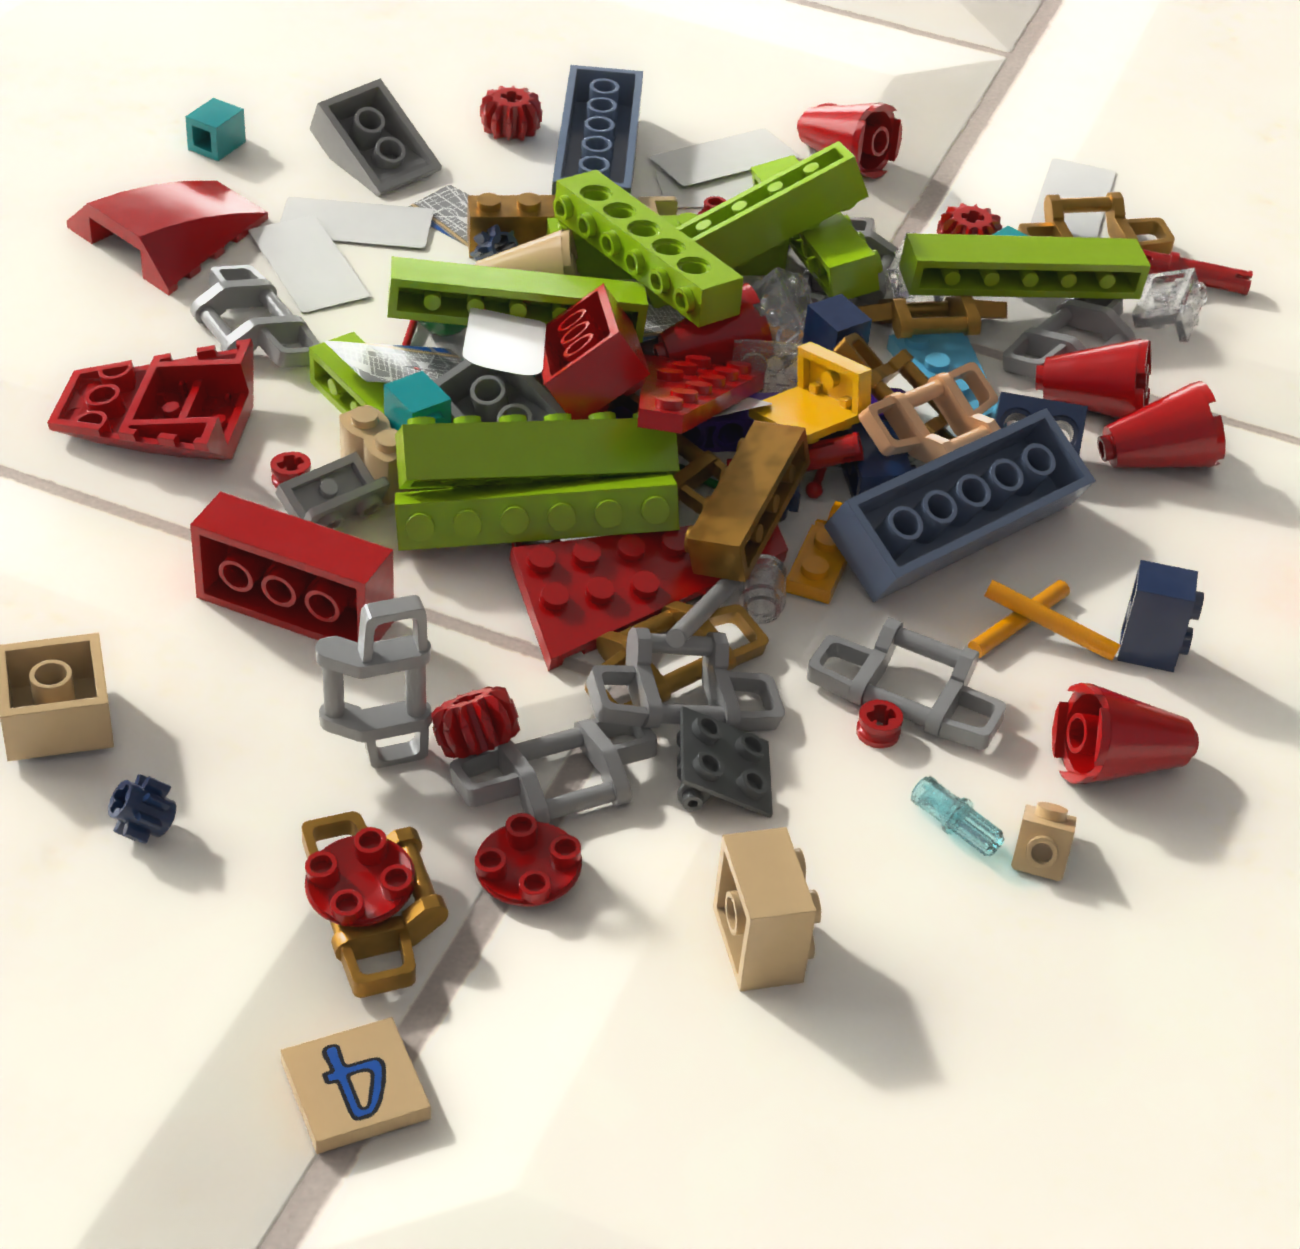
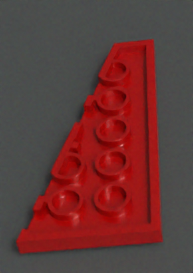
[637,354,765,434]
[509,524,789,671]

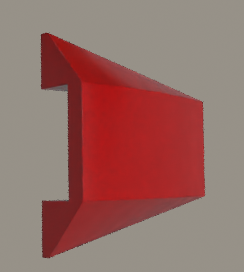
[66,180,268,295]
[47,338,254,460]

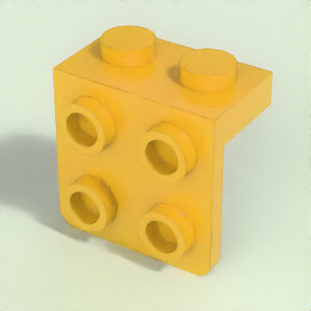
[749,342,872,444]

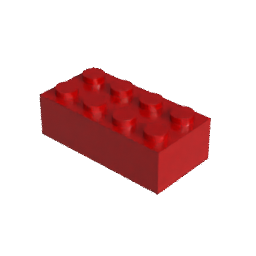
[542,283,650,420]
[190,491,394,642]

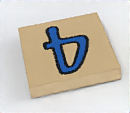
[281,1017,431,1154]

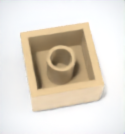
[0,633,114,761]
[713,827,821,991]

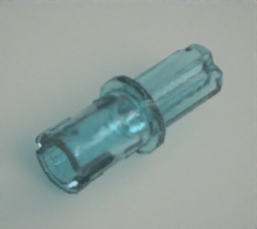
[911,776,1005,856]

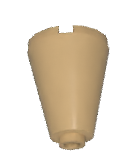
[475,229,580,276]

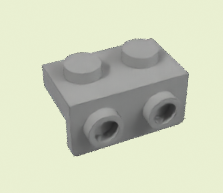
[275,452,390,530]

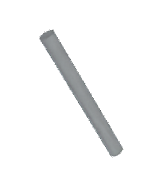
[666,578,740,648]

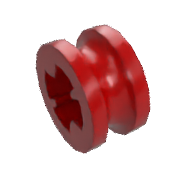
[270,451,311,488]
[856,699,903,749]

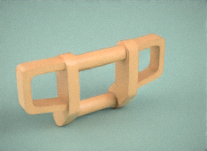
[858,362,1001,463]

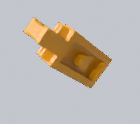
[784,501,847,604]

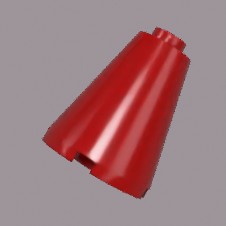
[797,103,902,179]
[653,283,774,367]
[1035,339,1152,419]
[1097,381,1226,468]
[1052,683,1199,784]

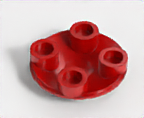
[475,813,582,906]
[305,827,416,927]

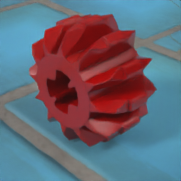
[480,85,543,142]
[936,203,1003,235]
[432,686,520,759]

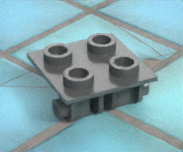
[676,706,773,818]

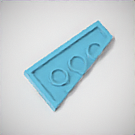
[887,333,1007,427]

